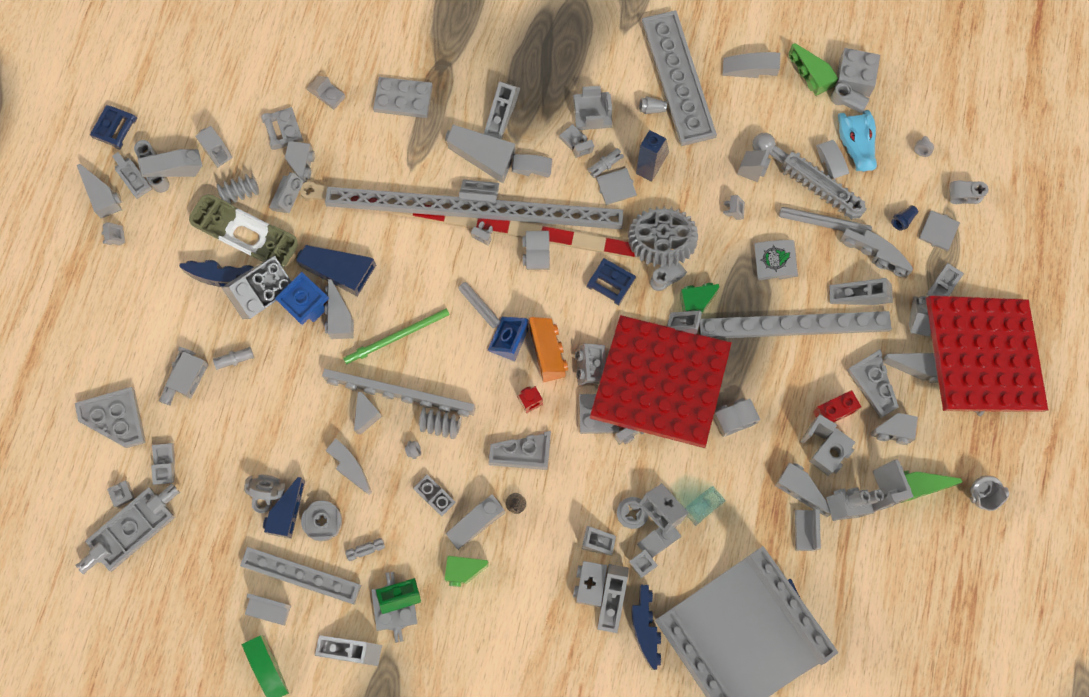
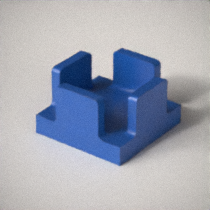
[275,272,329,325]

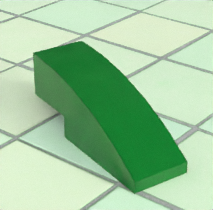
[241,635,289,697]

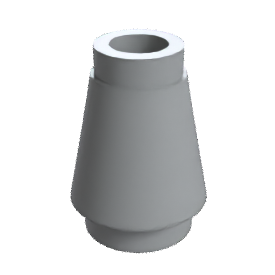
[639,96,667,114]

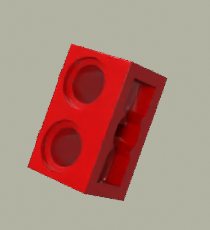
[813,390,861,423]

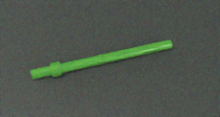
[343,308,450,365]

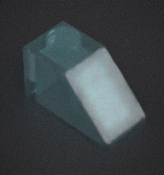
[685,486,726,526]

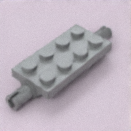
[75,483,180,574]

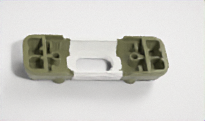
[189,194,298,268]

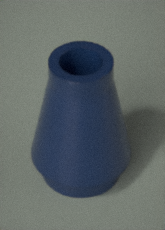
[892,205,919,231]

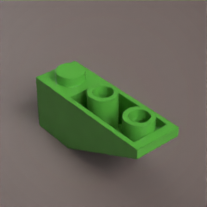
[789,43,838,96]

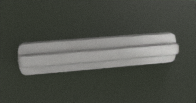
[458,282,500,328]

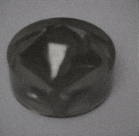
[506,493,526,514]

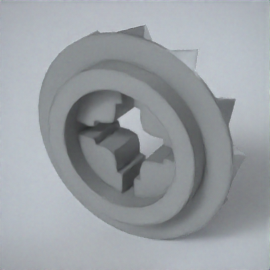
[617,497,649,529]

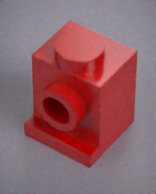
[517,386,543,414]

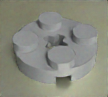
[301,501,342,541]

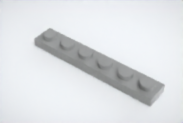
[240,547,361,605]

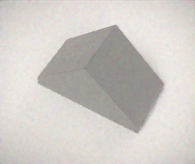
[667,311,702,334]
[354,392,382,434]
[582,526,616,556]

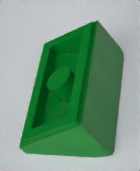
[376,578,421,614]

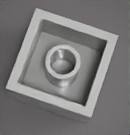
[834,48,880,97]

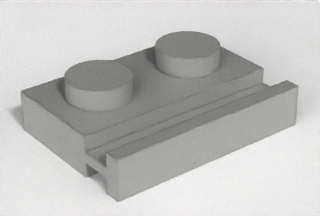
[459,180,499,202]

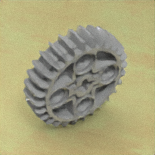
[628,206,698,268]

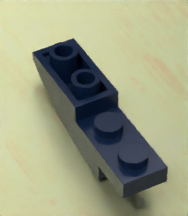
[179,260,254,287]
[631,585,661,670]

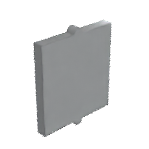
[596,168,637,205]
[919,210,960,251]

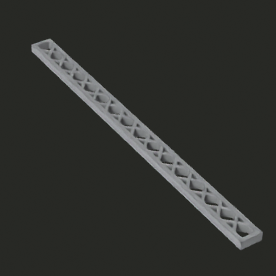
[325,187,623,229]

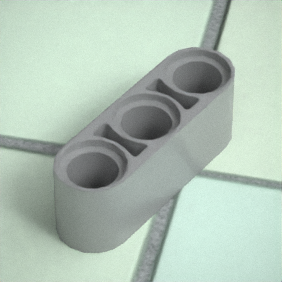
[134,140,169,193]

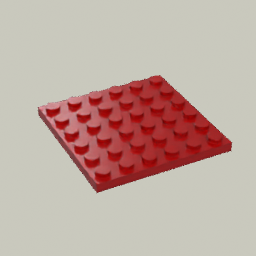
[926,296,1049,412]
[590,315,732,448]

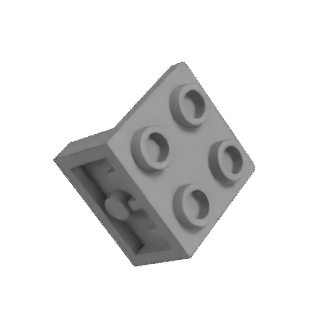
[872,459,913,512]

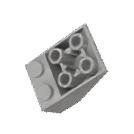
[222,256,292,319]

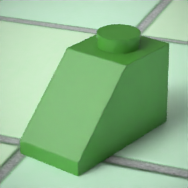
[444,556,489,587]

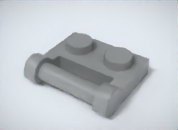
[261,107,303,150]

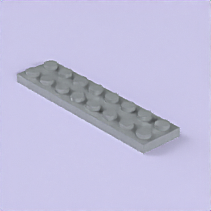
[642,10,717,146]

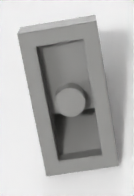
[306,76,346,110]
[637,527,681,558]

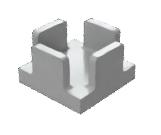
[573,86,612,130]

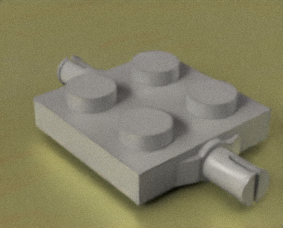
[371,572,417,643]

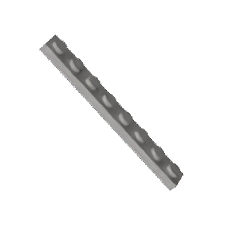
[322,369,476,417]

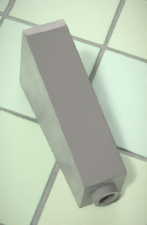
[445,125,516,183]

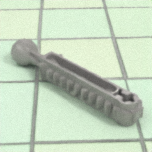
[752,132,867,220]

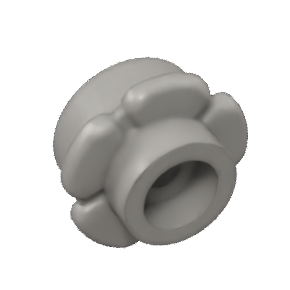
[405,441,421,459]

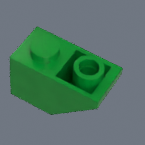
[680,283,720,313]

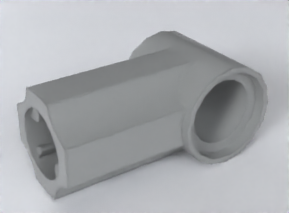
[831,82,870,113]

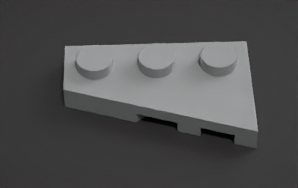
[489,431,551,470]

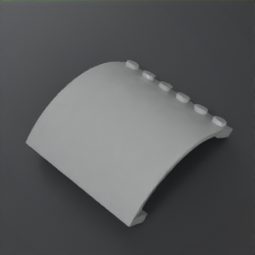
[655,546,839,697]

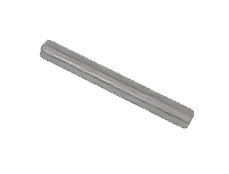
[779,207,872,235]

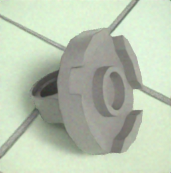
[244,475,285,513]

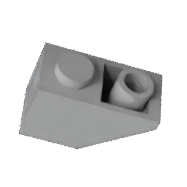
[285,141,315,183]
[737,150,771,182]
[909,296,931,337]
[871,413,918,445]

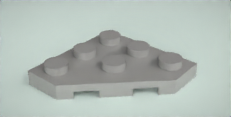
[75,387,146,448]

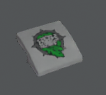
[754,240,798,281]

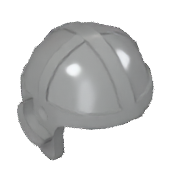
[970,475,1009,511]

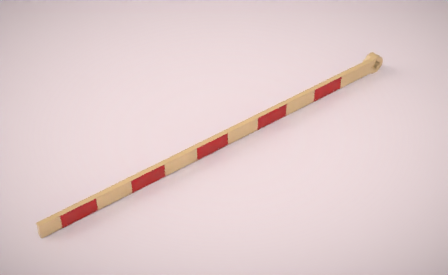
[300,181,654,261]

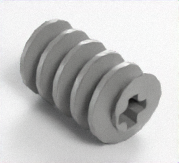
[216,173,259,204]
[419,407,462,439]

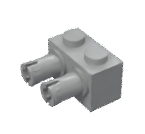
[826,487,884,521]

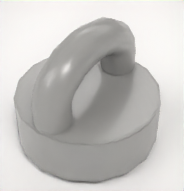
[914,136,934,157]

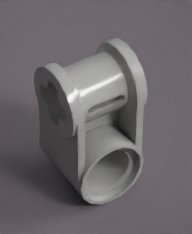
[949,180,989,204]
[650,261,687,291]

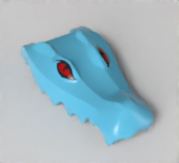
[838,110,877,172]

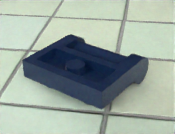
[90,105,138,149]
[586,258,636,306]

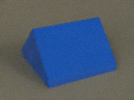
[488,317,529,361]

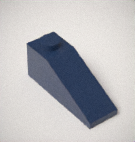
[263,477,305,539]

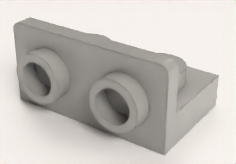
[269,172,304,213]
[575,344,606,385]

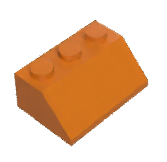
[529,317,568,383]

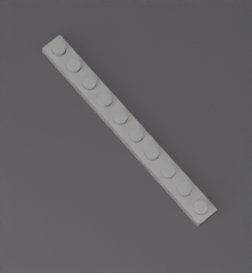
[699,311,892,339]

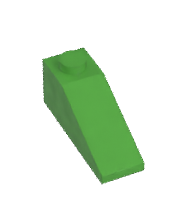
[901,470,962,503]

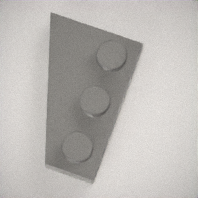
[847,350,899,418]

